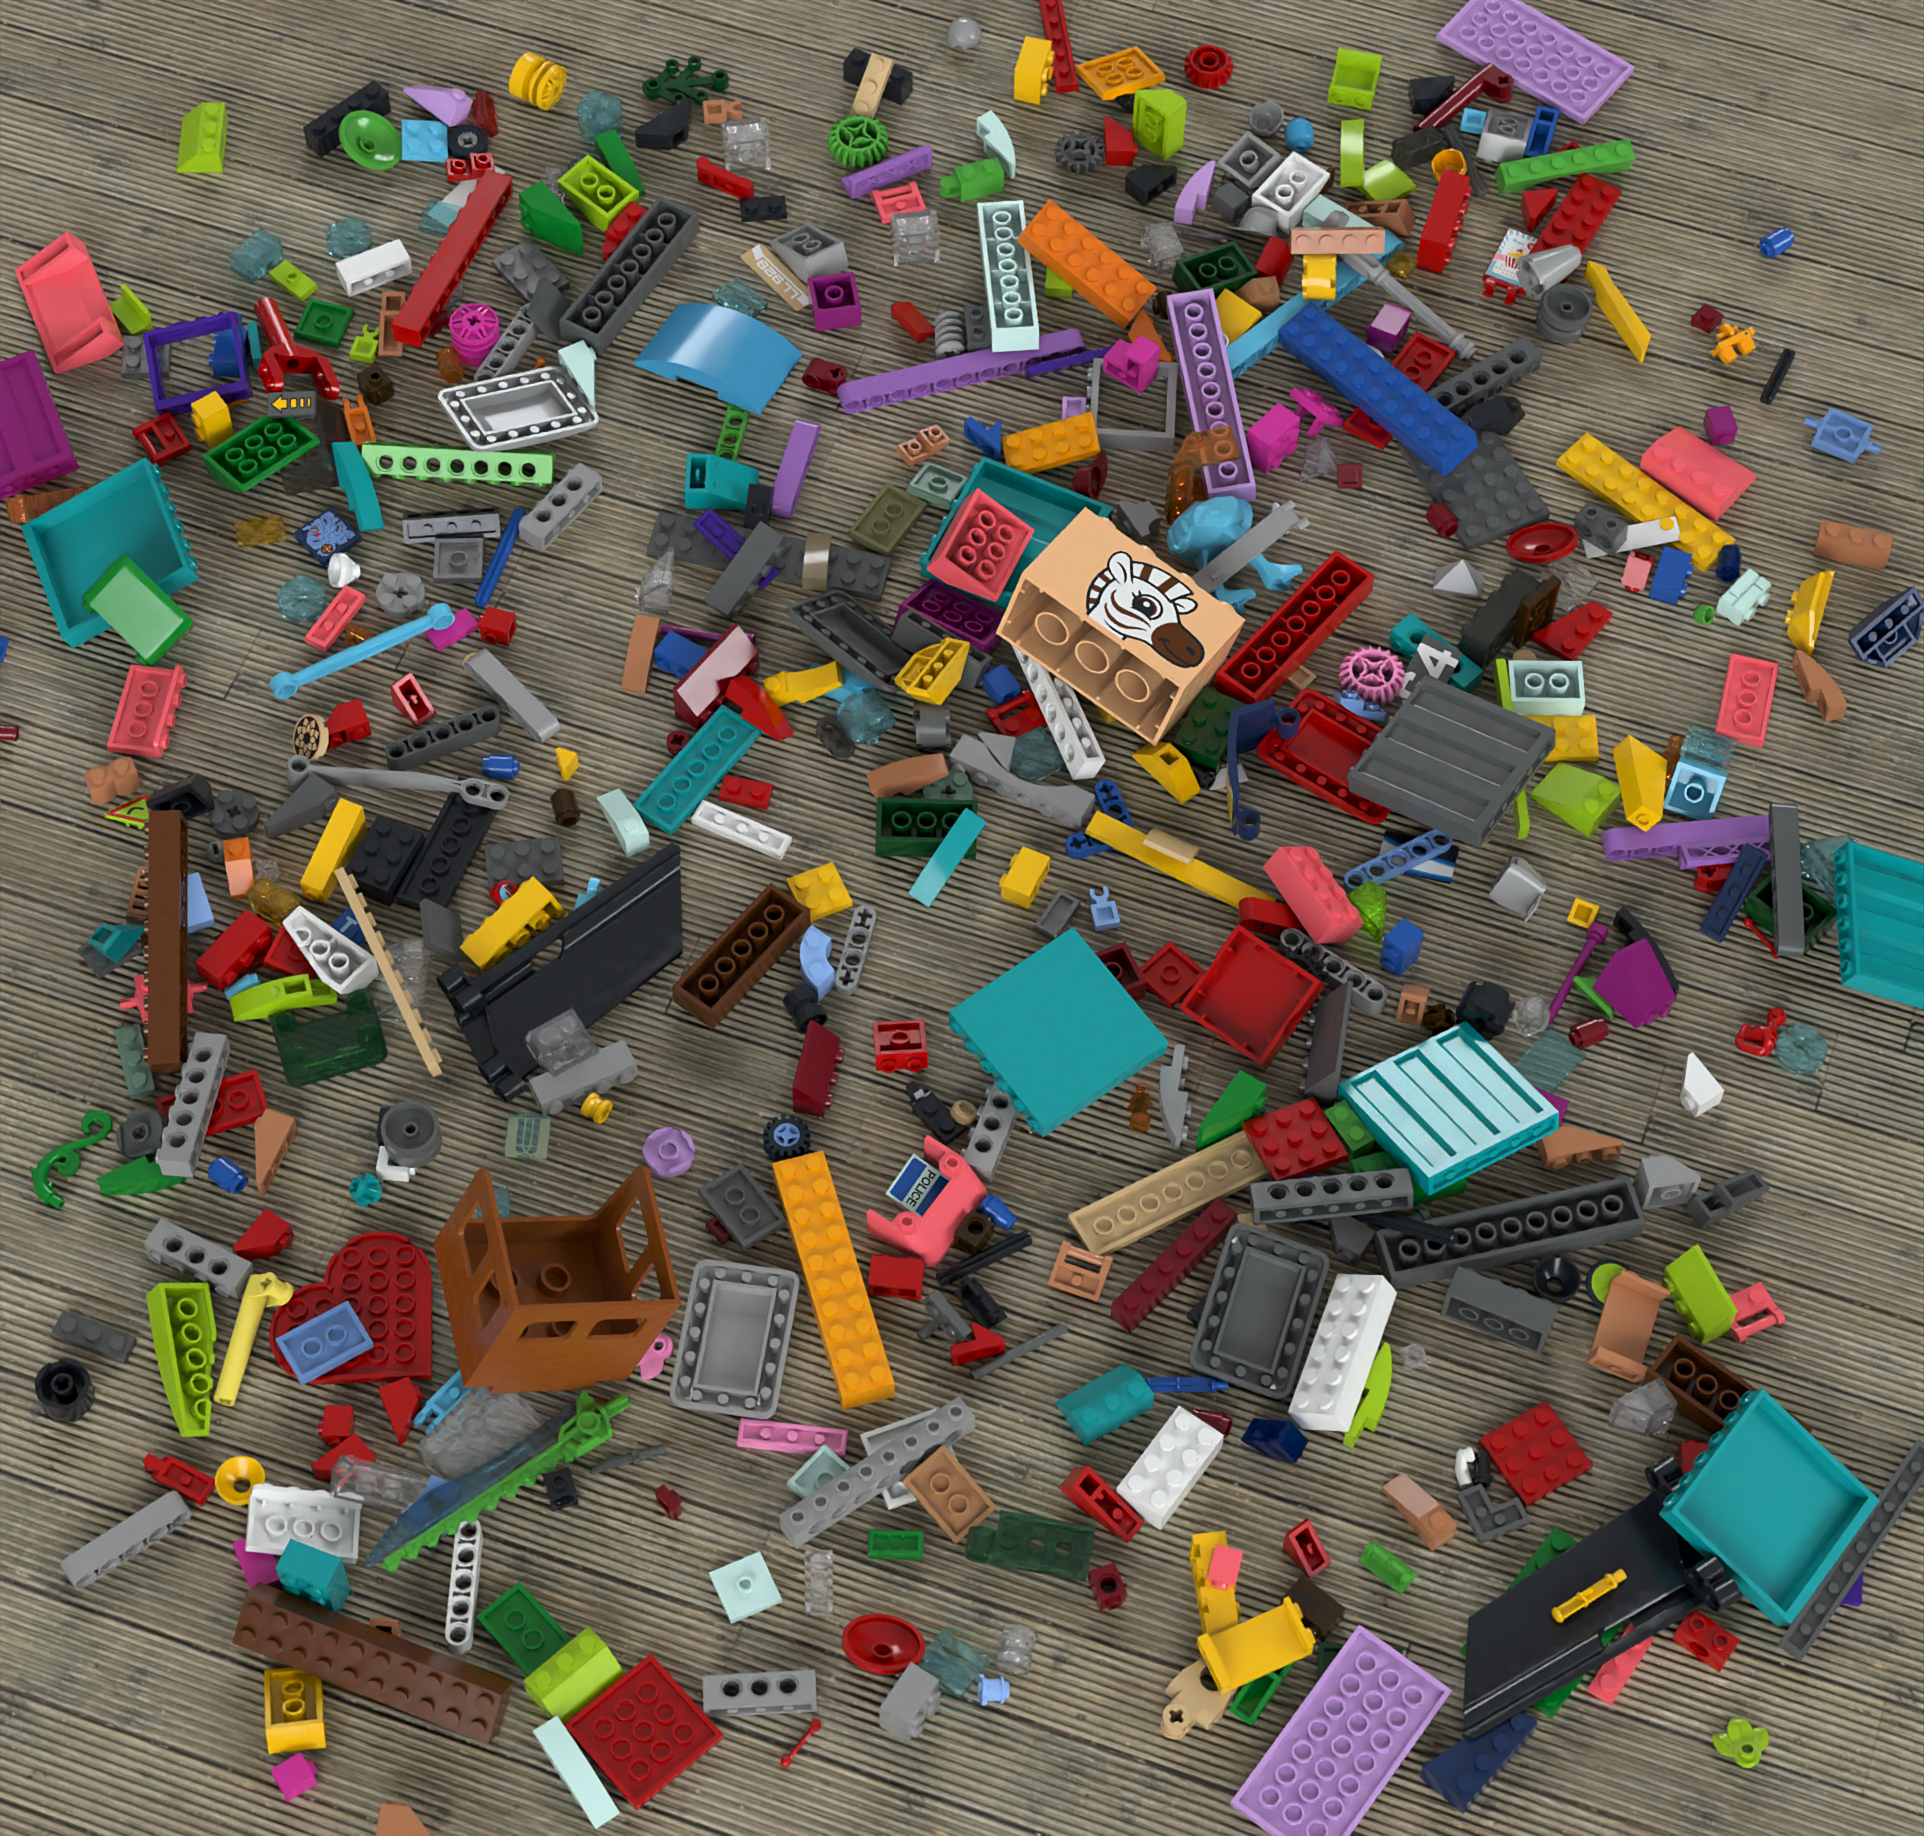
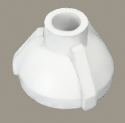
[327,553,360,588]

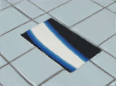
[1377,830,1459,884]

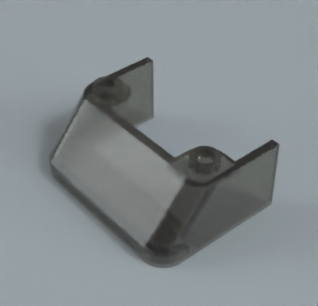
[267,396,349,496]

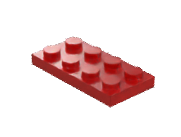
[155,1069,269,1137]

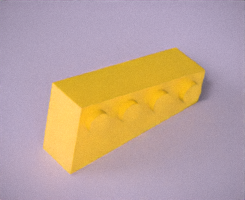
[459,876,565,973]
[1189,1531,1241,1637]

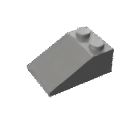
[1476,108,1533,163]
[770,223,849,283]

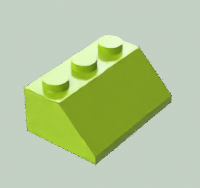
[1132,89,1187,162]
[177,102,229,173]
[1661,1244,1738,1345]
[524,1626,625,1725]

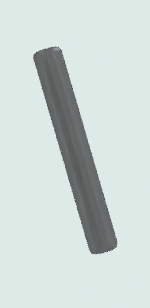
[1443,125,1488,197]

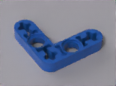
[1065,779,1135,859]

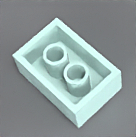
[1507,660,1585,716]

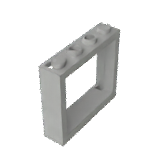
[1086,358,1178,452]

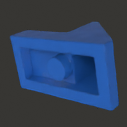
[964,416,1001,462]

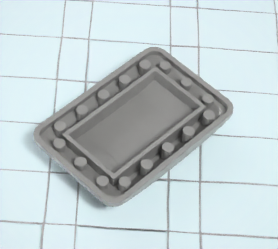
[437,366,599,453]
[670,1259,800,1419]

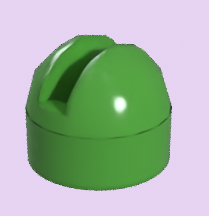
[1693,605,1714,625]

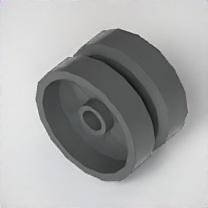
[1536,283,1593,344]
[381,1100,443,1168]

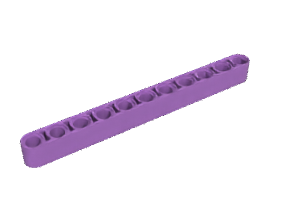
[837,328,1087,414]

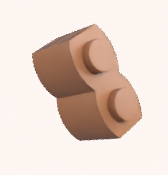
[83,757,141,804]

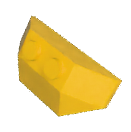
[1784,570,1835,657]
[894,637,970,705]

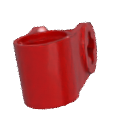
[1693,863,1734,893]

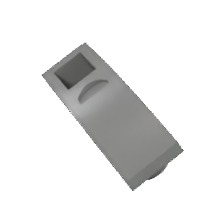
[1158,1044,1192,1150]

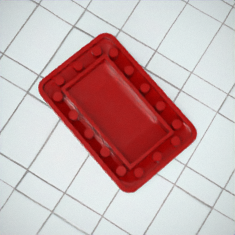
[1257,689,1392,824]

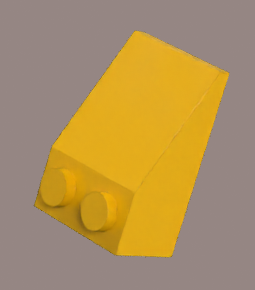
[264,1667,326,1754]

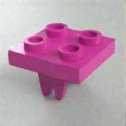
[1289,387,1346,437]

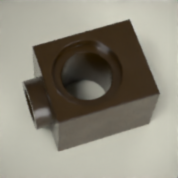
[954,1210,994,1256]

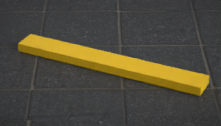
[1085,810,1276,909]

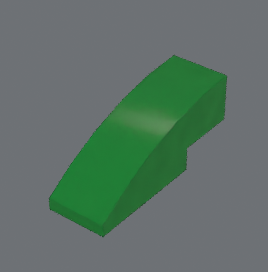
[594,129,645,196]
[96,1156,186,1195]
[1228,1660,1298,1726]

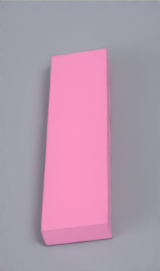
[737,1418,848,1459]

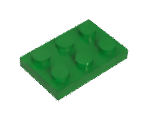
[476,1581,571,1677]

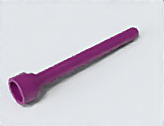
[660,624,756,646]
[1543,922,1609,1024]

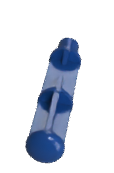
[1145,1377,1228,1393]

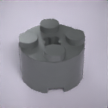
[912,699,951,749]

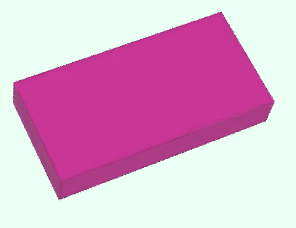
[425,607,478,652]

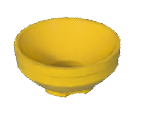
[215,1456,266,1506]

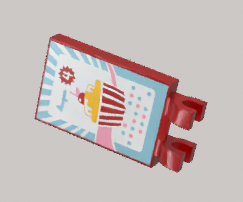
[1482,227,1538,306]

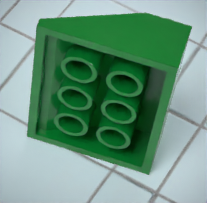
[202,413,320,493]

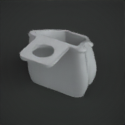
[1488,857,1546,923]

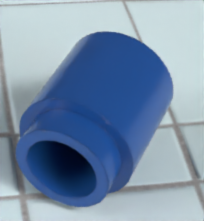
[1759,227,1794,258]
[482,754,519,780]
[208,1157,248,1194]

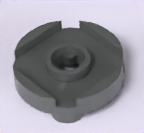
[208,790,260,838]
[116,1107,167,1160]

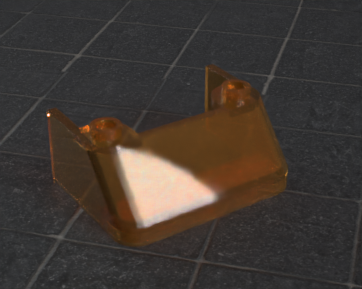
[1164,426,1242,525]

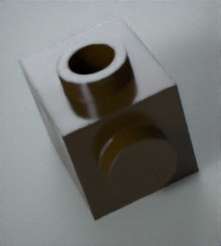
[357,363,394,406]

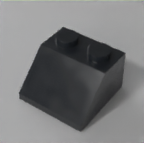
[146,773,215,821]

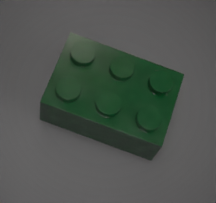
[1172,687,1248,777]
[1743,874,1837,956]

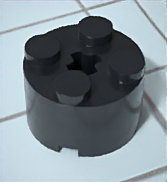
[1455,981,1515,1041]
[35,1358,95,1422]

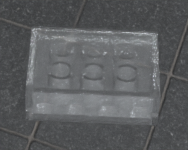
[416,1387,553,1501]

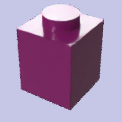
[1703,406,1738,446]

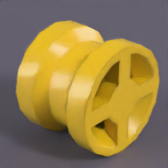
[581,1092,613,1125]

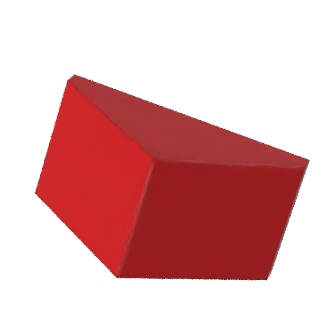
[1520,188,1558,233]
[390,672,436,727]
[1282,1518,1331,1579]

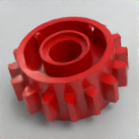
[1184,45,1233,89]

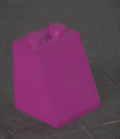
[1593,938,1676,1029]

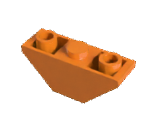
[1127,309,1174,363]

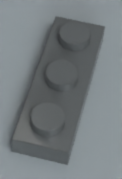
[51,1311,137,1364]

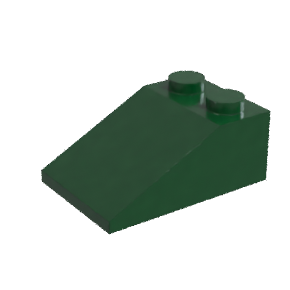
[1172,241,1258,300]

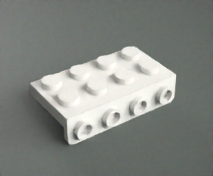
[245,1483,363,1564]

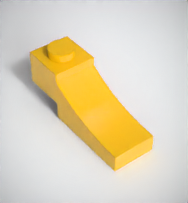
[763,661,843,707]

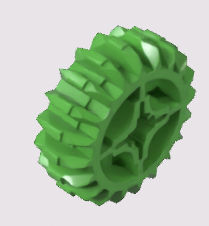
[828,113,888,170]

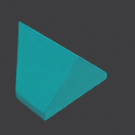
[87,922,144,964]

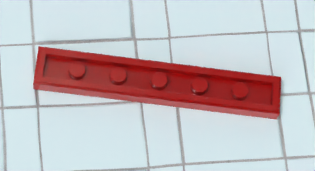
[1038,0,1079,93]

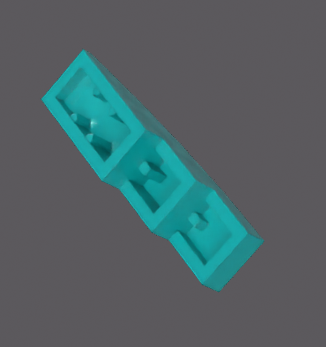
[331,441,384,532]
[908,808,987,908]

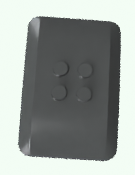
[786,590,914,693]
[1189,1223,1329,1399]

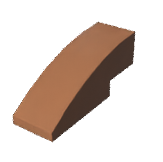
[378,292,408,357]
[621,614,661,695]
[1791,650,1848,722]
[866,753,950,798]

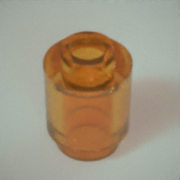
[436,348,464,383]

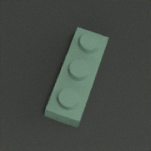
[114,1023,157,1100]

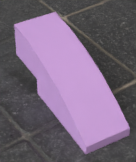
[1174,160,1216,225]

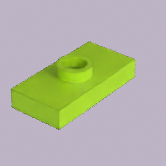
[269,259,318,302]

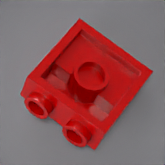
[873,1019,928,1073]

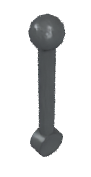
[1181,228,1228,245]

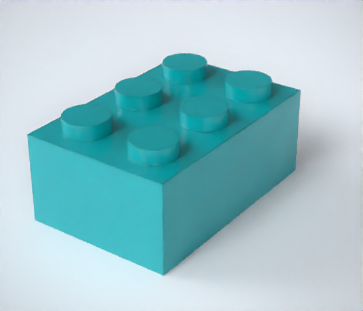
[276,1539,351,1613]

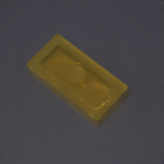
[235,516,287,548]

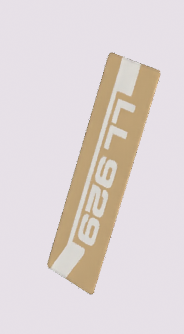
[740,243,809,311]

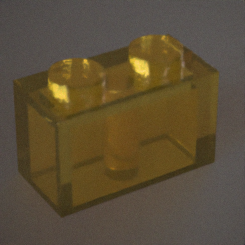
[246,875,305,927]

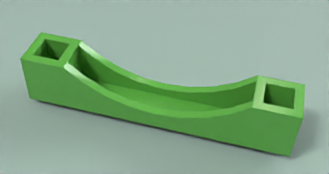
[1494,139,1635,195]

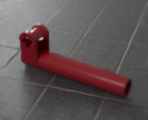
[1413,63,1514,140]

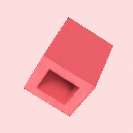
[1205,1545,1243,1590]

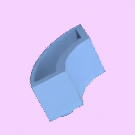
[800,925,835,1002]

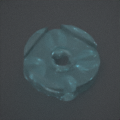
[326,218,373,259]
[277,575,326,623]
[1775,1024,1828,1075]

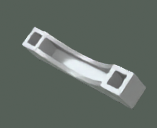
[949,734,1095,830]

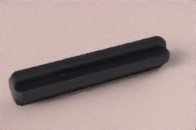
[1760,348,1795,405]

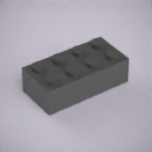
[1441,1266,1559,1356]

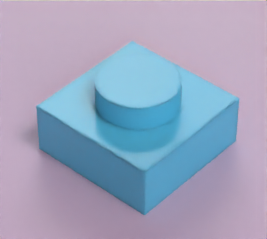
[1460,108,1487,135]

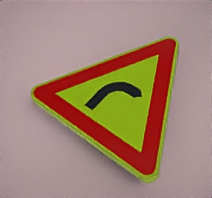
[105,794,152,829]

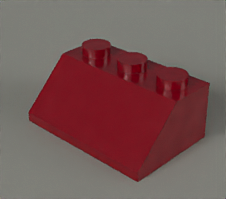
[792,1020,844,1118]

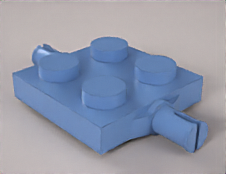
[1803,407,1882,464]

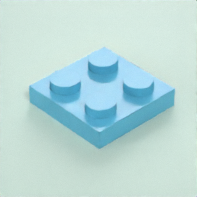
[401,119,448,162]

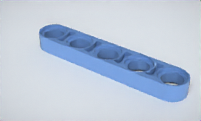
[1344,829,1452,895]

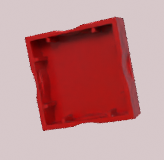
[1178,924,1325,1070]

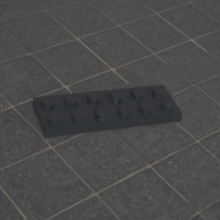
[395,776,504,909]

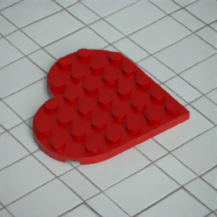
[269,1231,432,1385]

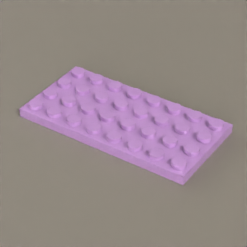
[1436,0,1634,125]
[1230,1625,1452,1836]

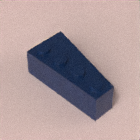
[1419,1710,1538,1814]

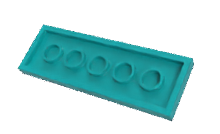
[632,704,762,836]

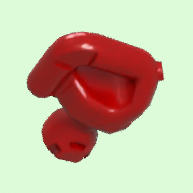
[1735,1007,1787,1057]

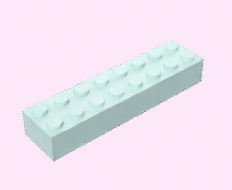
[977,200,1039,352]

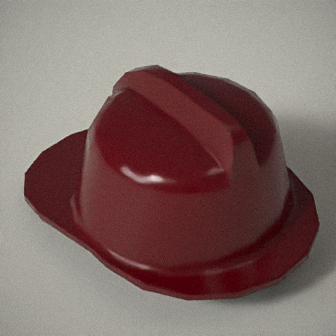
[1070,452,1108,501]

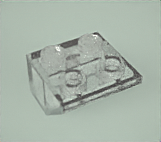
[524,1008,600,1077]

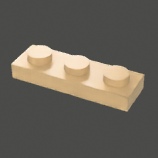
[848,52,895,118]

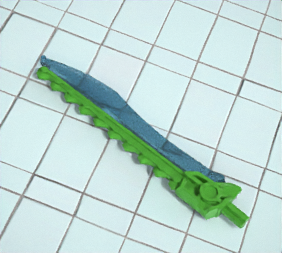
[366,1391,631,1572]

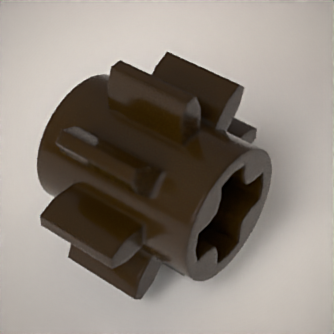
[1152,291,1173,320]
[1423,1003,1455,1036]

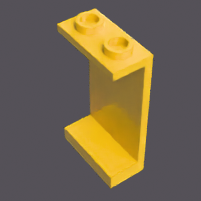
[1197,1596,1316,1695]

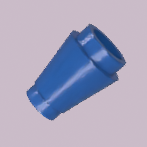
[977,1194,1018,1231]

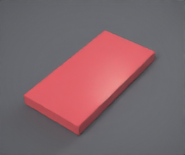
[1714,653,1779,748]

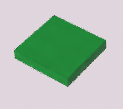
[293,298,354,349]

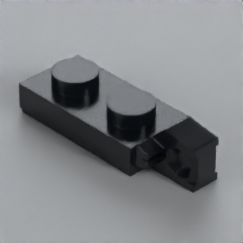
[905,1081,966,1146]

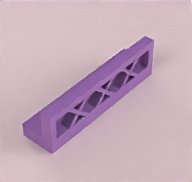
[841,145,932,199]
[1678,836,1770,870]

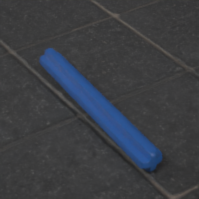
[474,507,526,607]

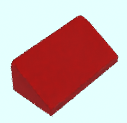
[891,302,935,344]

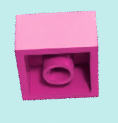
[1246,402,1300,474]

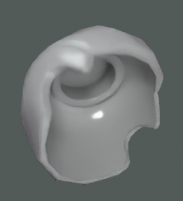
[946,17,982,50]
[1248,100,1284,137]

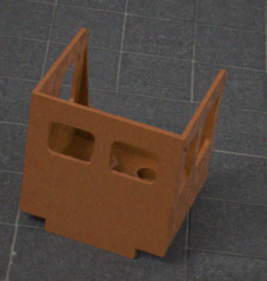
[434,1165,681,1394]

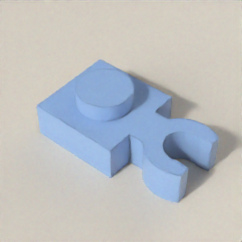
[1089,886,1120,931]

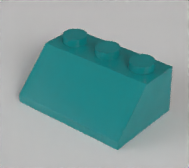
[1055,1363,1154,1447]

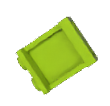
[1327,48,1382,110]

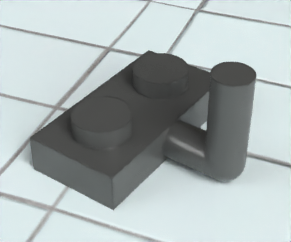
[916,1290,972,1341]

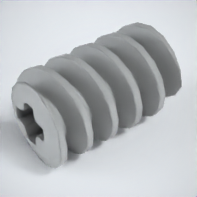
[934,311,964,360]

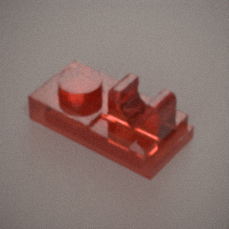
[470,88,499,138]

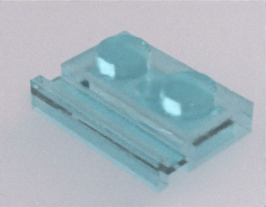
[712,276,768,318]

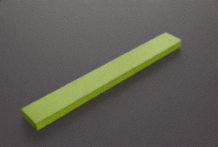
[1493,659,1530,840]

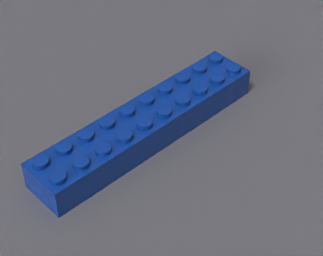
[1278,301,1478,477]

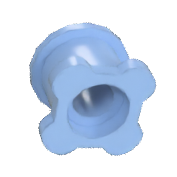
[978,1674,1010,1706]

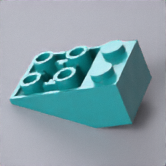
[684,453,759,510]

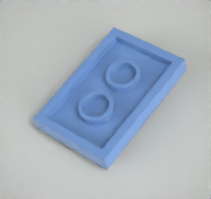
[276,1300,374,1386]

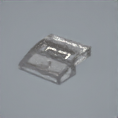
[1531,556,1600,613]

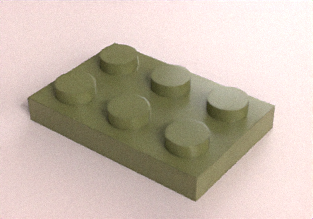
[848,482,927,556]

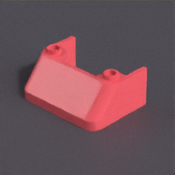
[867,1135,987,1267]

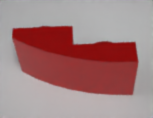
[445,153,495,181]

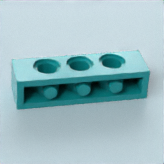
[1389,613,1484,694]

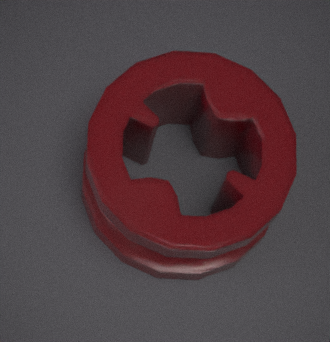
[666,731,689,756]

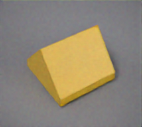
[555,747,579,782]

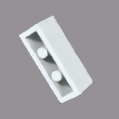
[335,239,413,297]

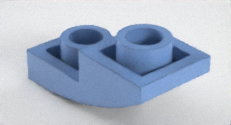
[1334,690,1386,722]

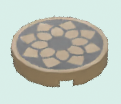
[293,714,329,763]

